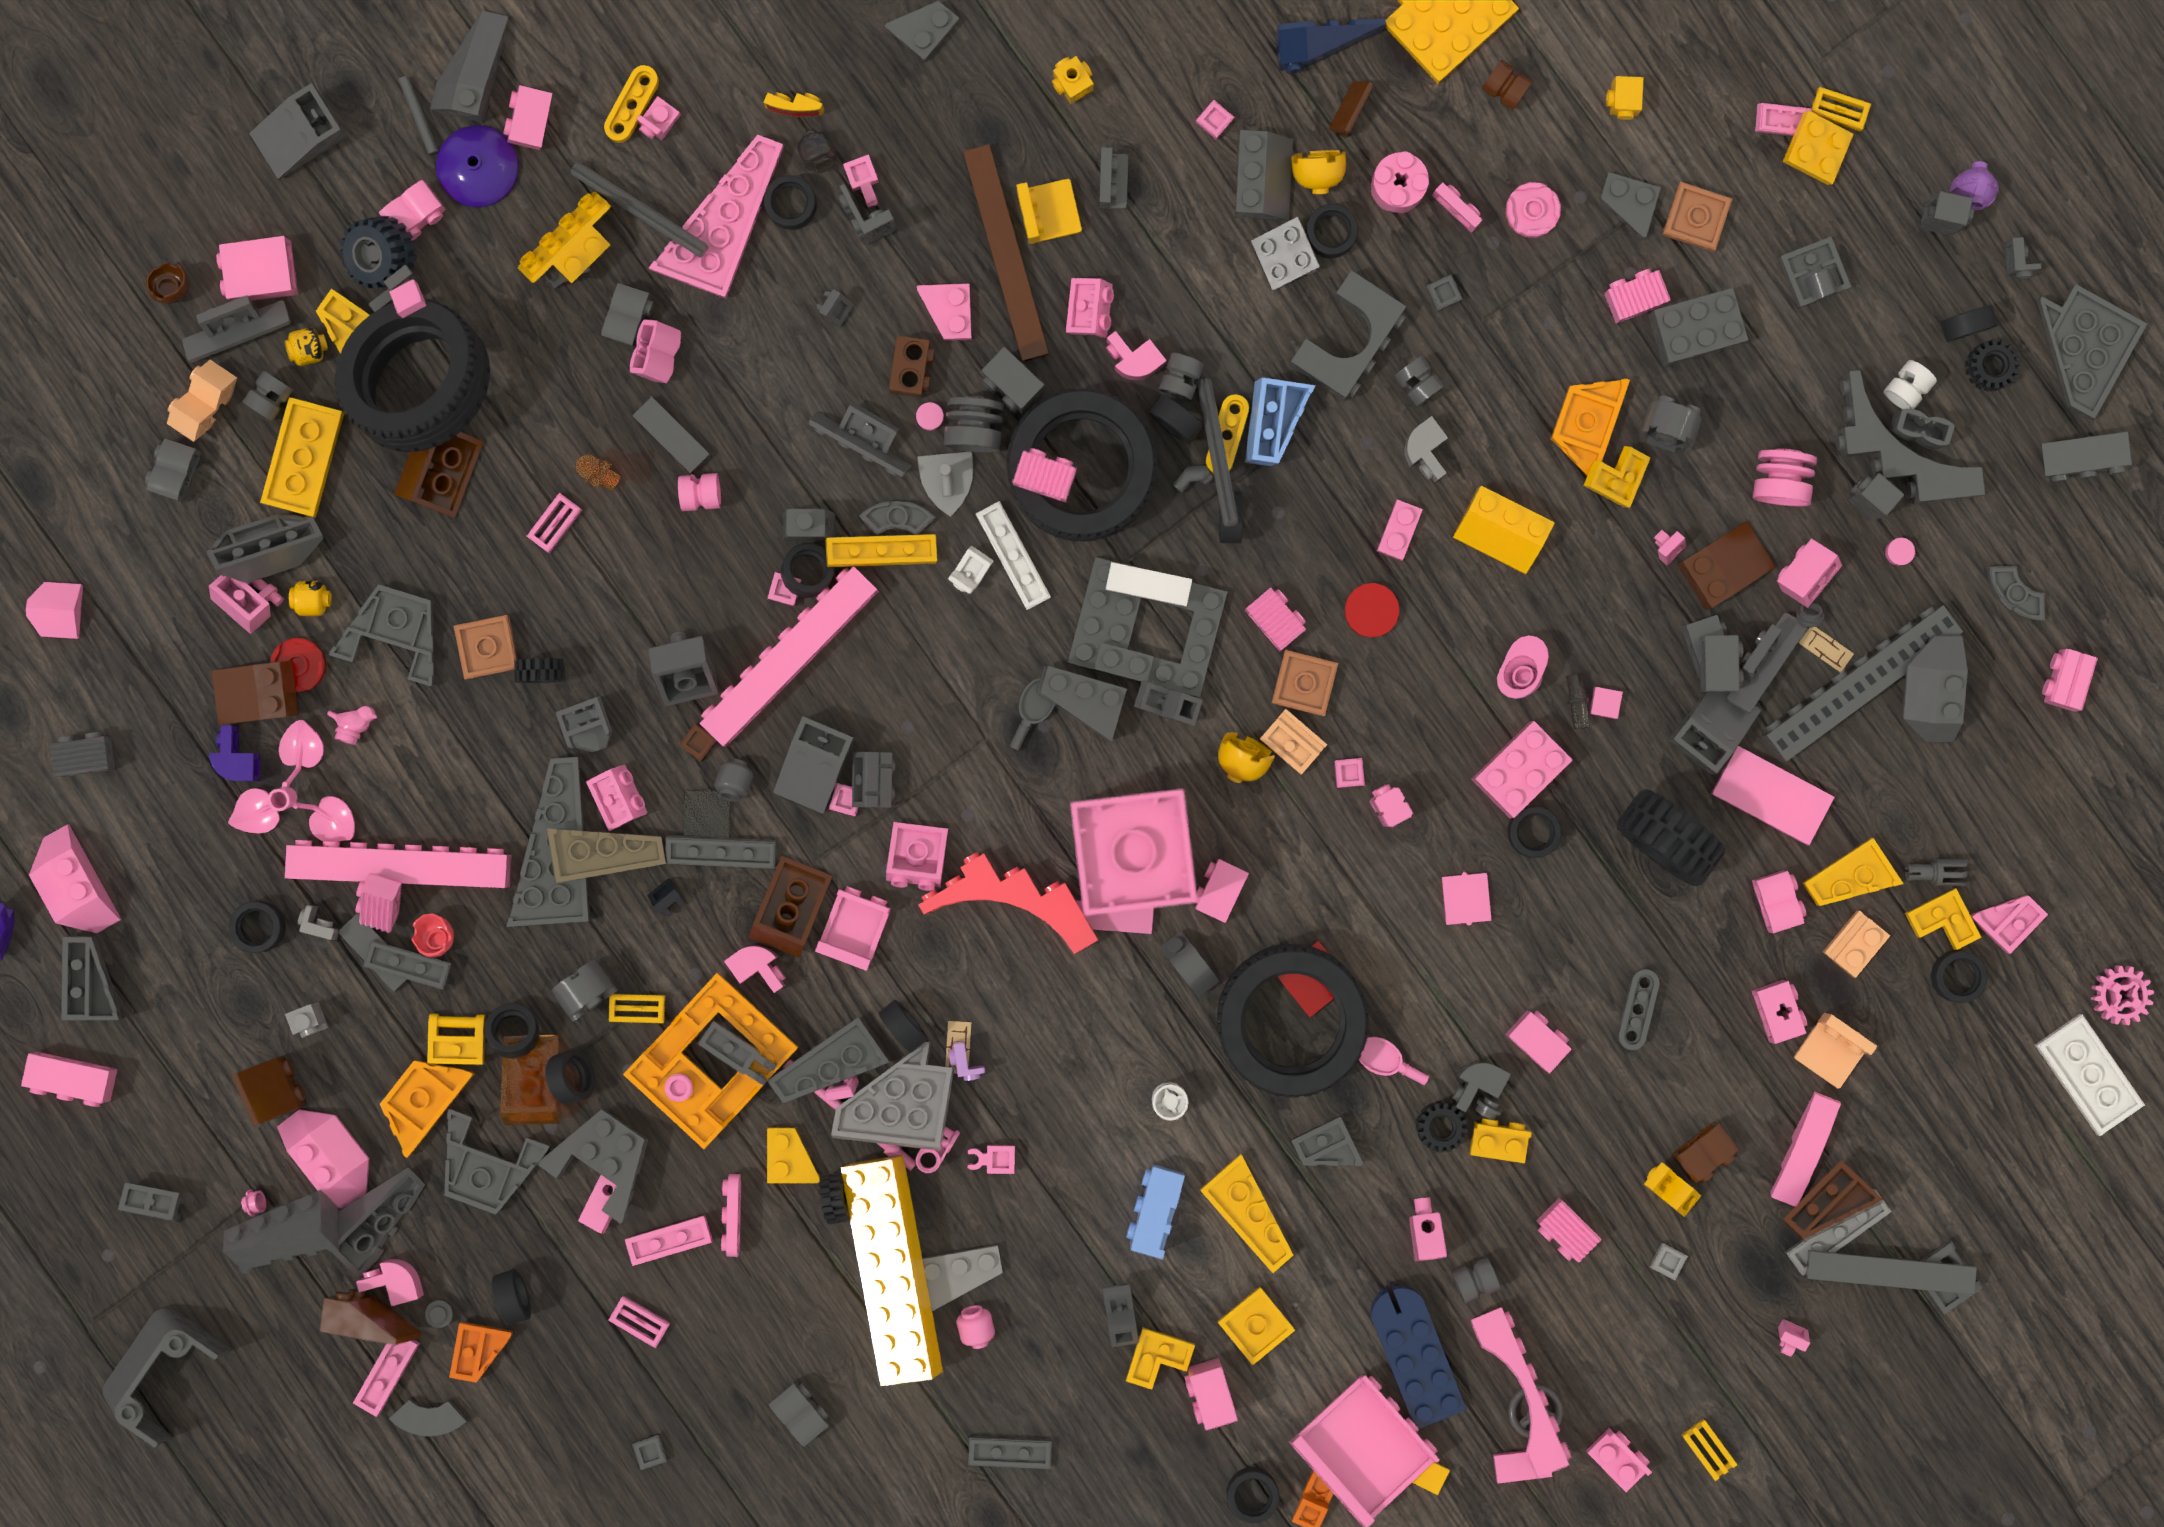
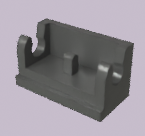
[118,1183,184,1223]

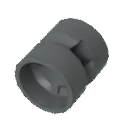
[1159,353,1204,401]
[1394,355,1445,407]
[242,370,294,422]
[1451,1257,1501,1304]

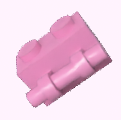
[209,575,284,634]

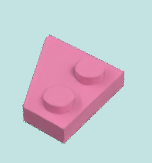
[917,284,972,341]
[1970,895,2048,954]

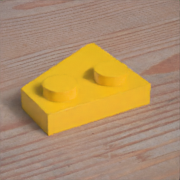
[316,289,369,353]
[767,1127,820,1183]

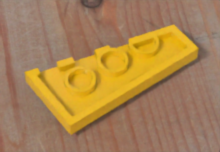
[1200,1153,1293,1273]

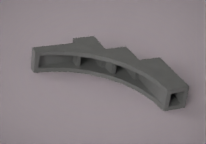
[1835,370,1985,504]

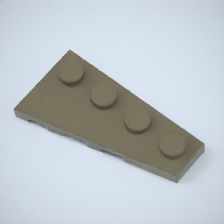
[546,828,666,883]

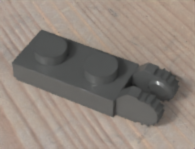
[698,1020,777,1085]

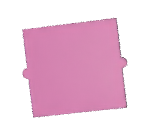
[1441,872,1491,925]

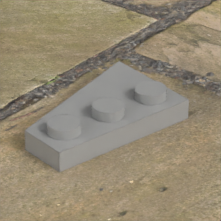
[922,1245,1003,1311]

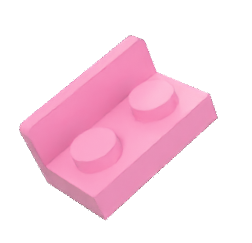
[1066,278,1114,338]
[586,765,647,831]
[1586,1428,1652,1492]

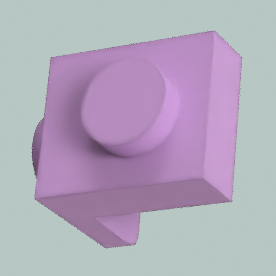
[948,1040,985,1081]

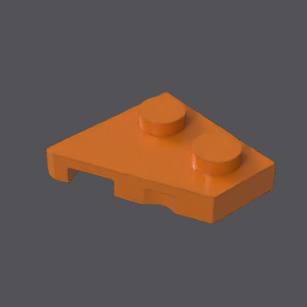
[449,1322,513,1382]

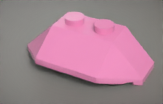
[29,824,121,933]
[277,1109,369,1210]

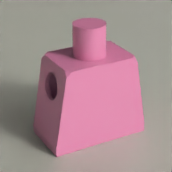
[1409,1197,1447,1262]

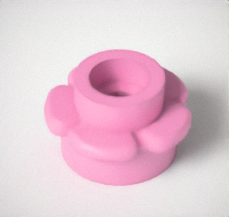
[241,1189,266,1217]

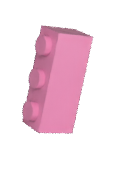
[21,1052,118,1107]

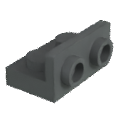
[1099,147,1128,209]

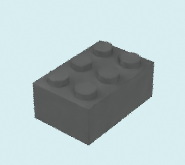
[1648,288,1748,368]

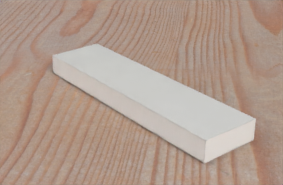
[976,501,1051,610]

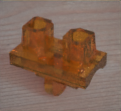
[575,454,621,491]

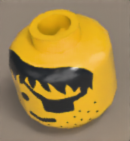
[285,327,328,366]
[289,580,332,616]

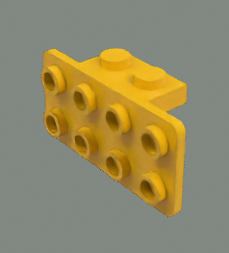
[518,192,610,283]

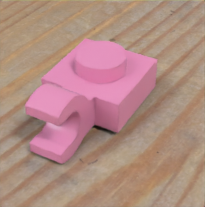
[843,155,879,208]

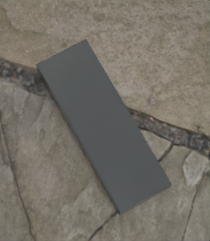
[632,396,710,474]
[338,913,407,992]
[363,940,452,990]
[968,1436,1052,1469]

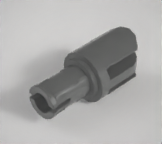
[1905,859,1969,886]

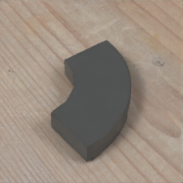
[859,501,936,536]
[1987,566,2045,621]
[389,1399,468,1436]

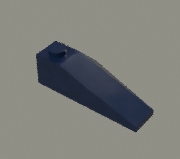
[1275,18,1386,73]

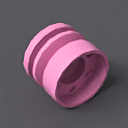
[1753,449,1817,506]

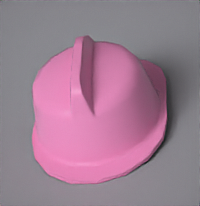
[1497,636,1549,699]

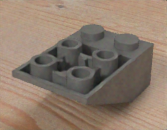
[249,83,348,180]
[1668,692,1761,774]
[773,716,856,814]

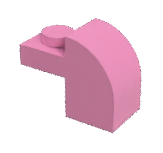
[1106,331,1167,380]
[724,945,785,993]
[356,1259,424,1306]

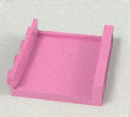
[1289,1375,1439,1527]

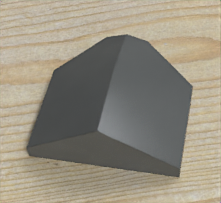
[556,696,612,752]

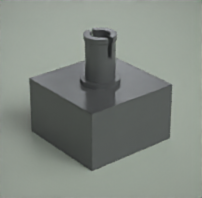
[648,632,719,707]

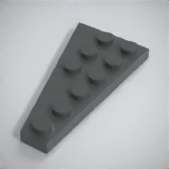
[506,757,590,927]

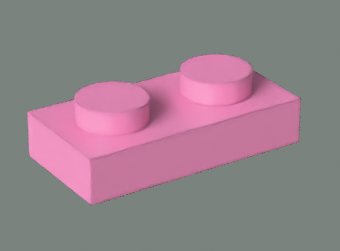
[1432,182,1482,233]
[1377,500,1423,561]

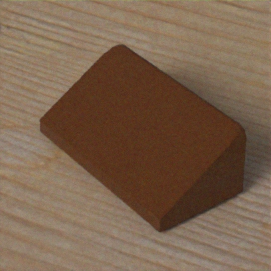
[1329,81,1373,138]

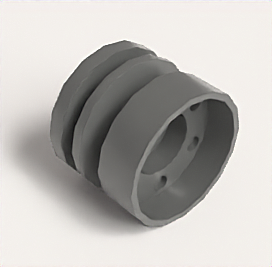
[943,396,1004,453]

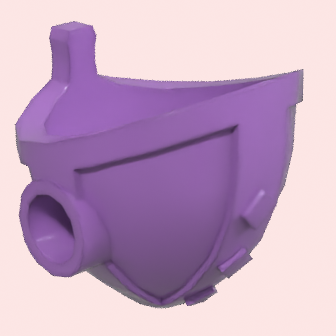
[1949,161,1999,211]

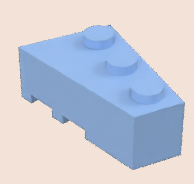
[1245,377,1315,466]
[1126,1164,1185,1259]

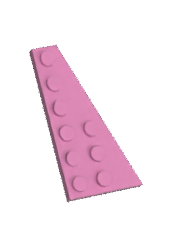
[649,135,784,299]

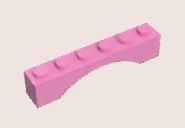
[1470,1307,1571,1478]

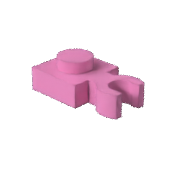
[968,1145,1015,1174]

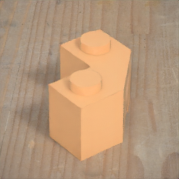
[167,360,237,442]

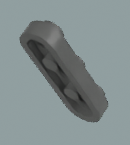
[1617,969,1660,1050]

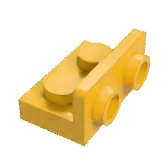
[1469,1118,1532,1163]

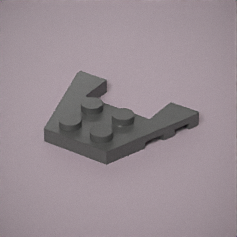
[329,584,434,687]
[444,1108,551,1215]
[537,1109,648,1224]

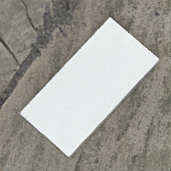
[2035,1014,2145,1136]

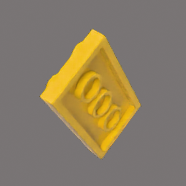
[260,397,344,518]

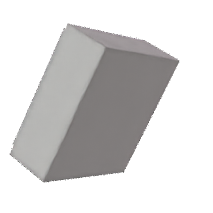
[1649,1242,1688,1280]

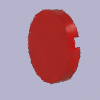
[1345,583,1399,638]
[270,638,326,692]

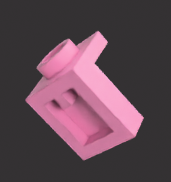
[636,96,681,141]

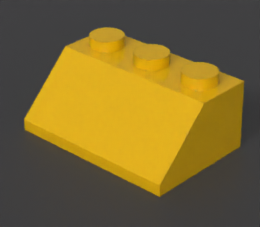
[1452,486,1555,574]

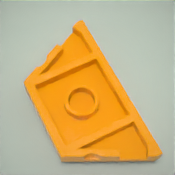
[1551,379,1630,476]
[380,1060,474,1158]

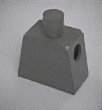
[783,509,835,541]

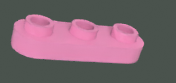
[721,1174,741,1257]

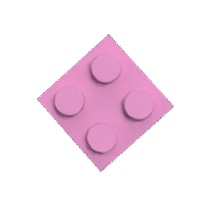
[1184,1358,1238,1430]

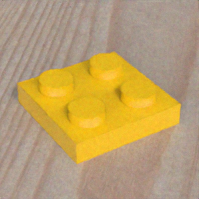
[1783,110,1854,185]
[1218,1286,1295,1365]

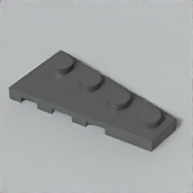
[768,1018,889,1104]

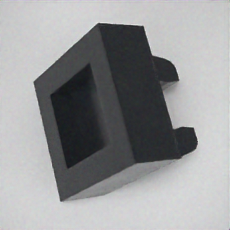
[647,878,684,916]

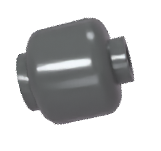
[714,759,754,802]

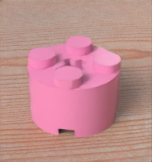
[1371,152,1429,213]

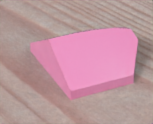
[26,582,83,639]

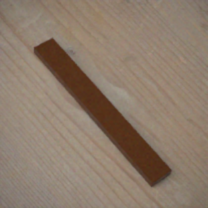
[963,144,1049,362]

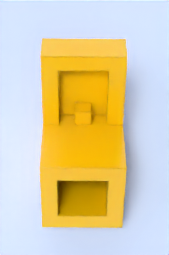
[1644,1162,1701,1217]

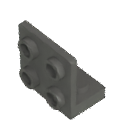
[837,184,897,245]

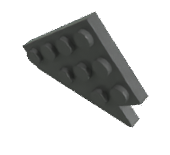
[2037,284,2147,420]

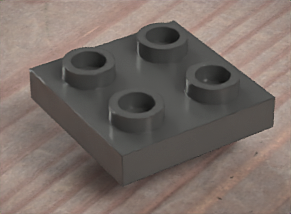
[1778,236,1851,308]

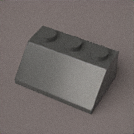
[1234,130,1293,221]

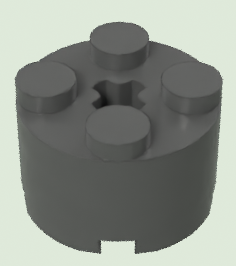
[1639,396,1702,453]
[551,959,618,1022]

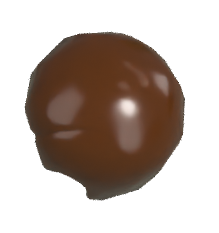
[145,262,189,304]

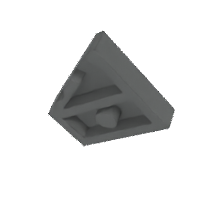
[884,1,960,62]
[1599,172,1661,239]

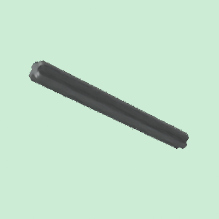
[570,162,709,258]
[1197,378,1238,527]

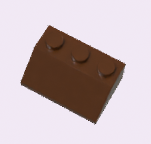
[394,432,484,518]

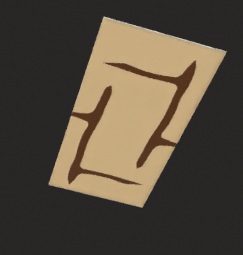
[1799,627,1854,672]
[945,1021,971,1074]

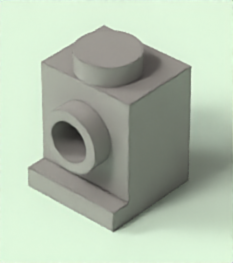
[285,1002,329,1038]

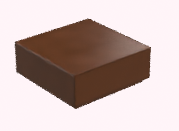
[679,723,717,762]

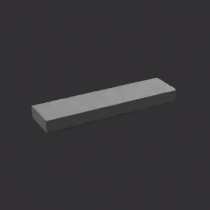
[1785,1188,1892,1275]

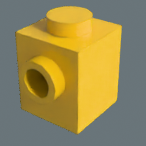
[1606,76,1643,120]

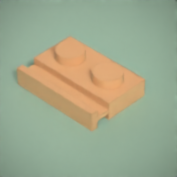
[1259,709,1327,775]
[1823,910,1890,978]

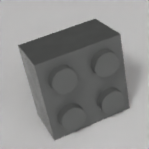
[981,347,1045,416]

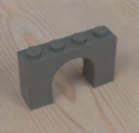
[1289,270,1406,401]

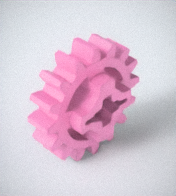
[2091,965,2154,1025]

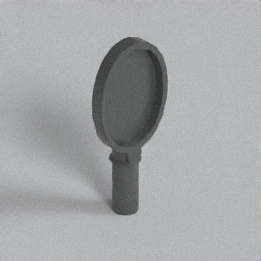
[1009,678,1055,751]

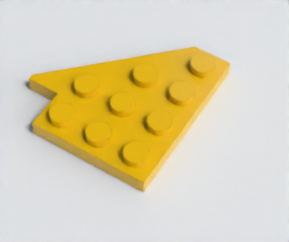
[1385,0,1519,84]

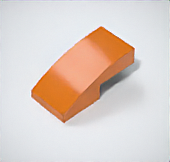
[1292,1470,1333,1527]

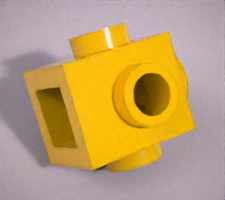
[1051,56,1094,105]

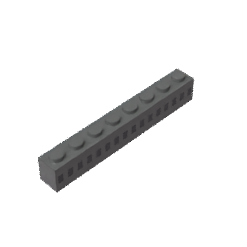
[1761,605,1963,762]

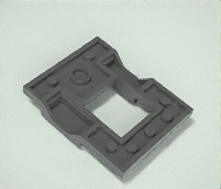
[1068,557,1227,698]

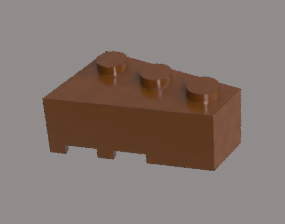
[1783,1160,1883,1242]

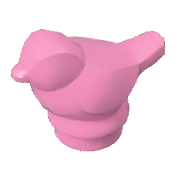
[327,706,377,745]

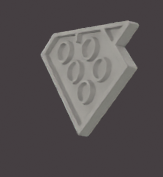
[831,1042,954,1151]

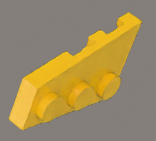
[1803,838,1903,906]

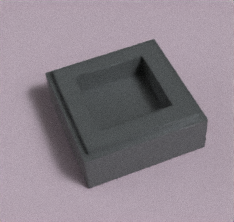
[1425,275,1463,312]
[632,1433,668,1470]

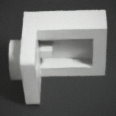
[948,546,994,594]

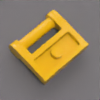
[427,1013,487,1065]

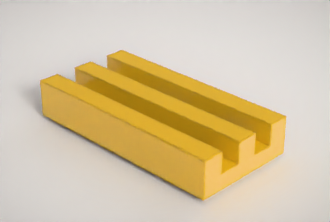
[1811,87,1871,132]
[609,994,666,1023]
[1681,1419,1737,1481]

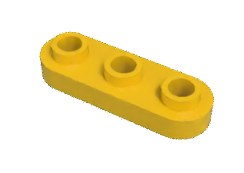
[604,65,659,143]
[1206,394,1249,474]

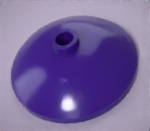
[436,125,519,208]

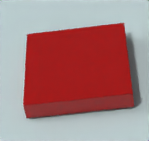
[1277,940,1334,1017]

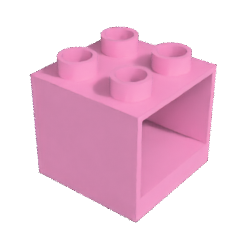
[1071,789,1197,916]

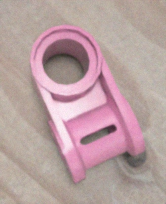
[916,1127,960,1173]

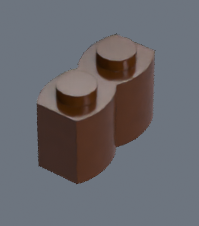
[1672,1121,1739,1183]

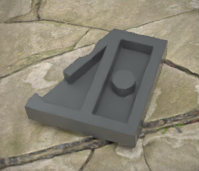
[1291,1116,1364,1166]

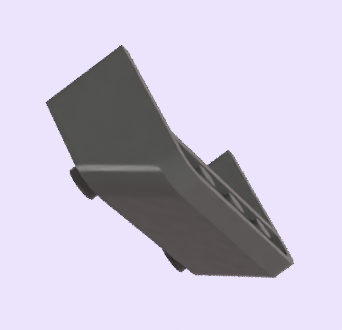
[102,1307,230,1448]

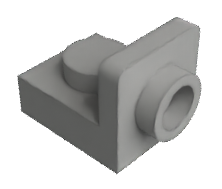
[298,905,340,940]

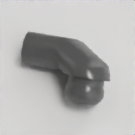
[1172,465,1213,494]

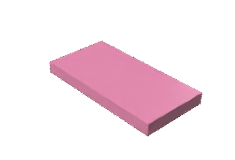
[1711,746,1834,845]

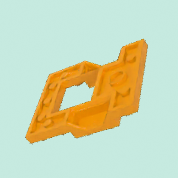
[623,973,798,1149]

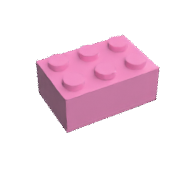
[1471,721,1572,818]

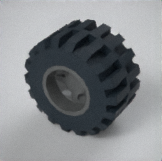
[340,216,417,289]

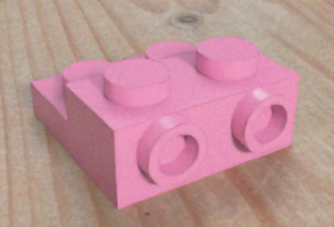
[886,822,948,891]

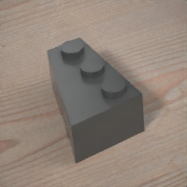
[2042,432,2132,482]
[1036,666,1127,742]
[61,936,123,1020]

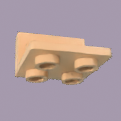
[1794,1013,1877,1088]

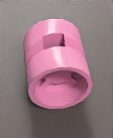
[678,473,721,512]

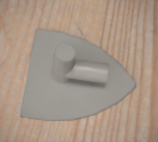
[918,451,973,517]

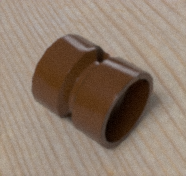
[1481,60,1533,111]

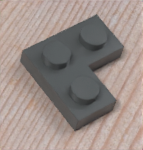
[369,265,424,312]

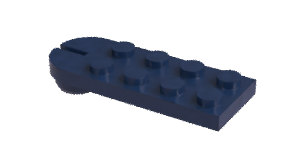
[1371,1283,1467,1429]

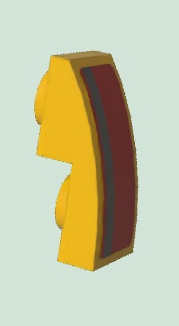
[763,92,824,117]

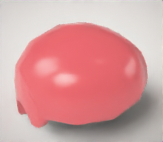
[412,913,454,958]

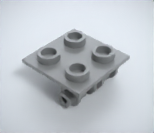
[1251,217,1320,290]

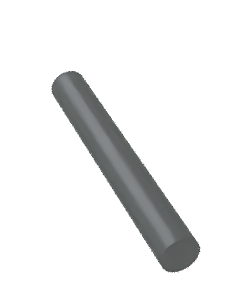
[398,76,439,156]

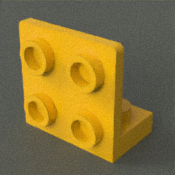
[1016,179,1082,244]

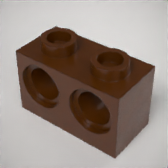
[889,335,935,398]

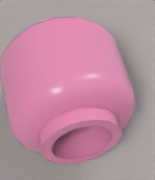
[956,1305,995,1349]

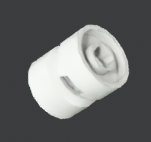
[1884,360,1937,410]
[1152,1081,1188,1120]

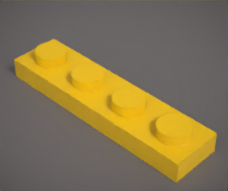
[825,534,937,567]

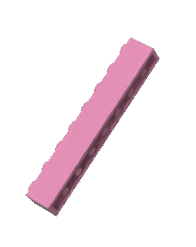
[700,567,879,747]
[285,840,512,888]

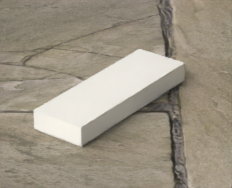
[1106,562,1192,607]

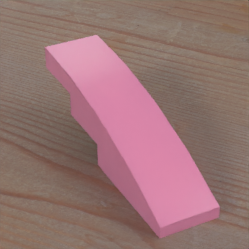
[1770,1092,1841,1206]

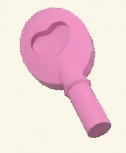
[1359,1036,1429,1086]

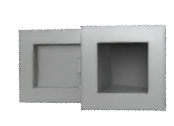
[1404,416,1448,482]

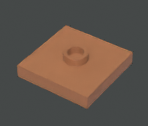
[1662,182,1732,252]
[454,615,518,680]
[1271,650,1338,717]

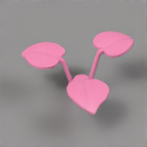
[228,720,355,842]

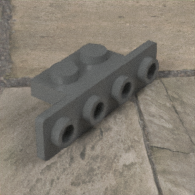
[182,295,291,363]
[808,402,912,477]
[1727,613,1808,714]

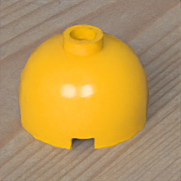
[1291,150,1346,194]
[1218,732,1275,783]

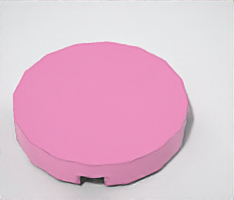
[1505,182,1561,238]

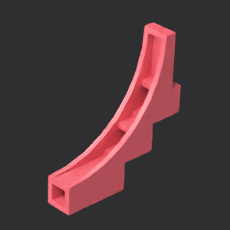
[919,852,1099,954]

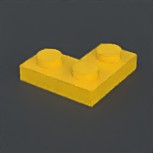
[1584,446,1650,508]
[1905,888,1981,950]
[1126,1327,1195,1390]

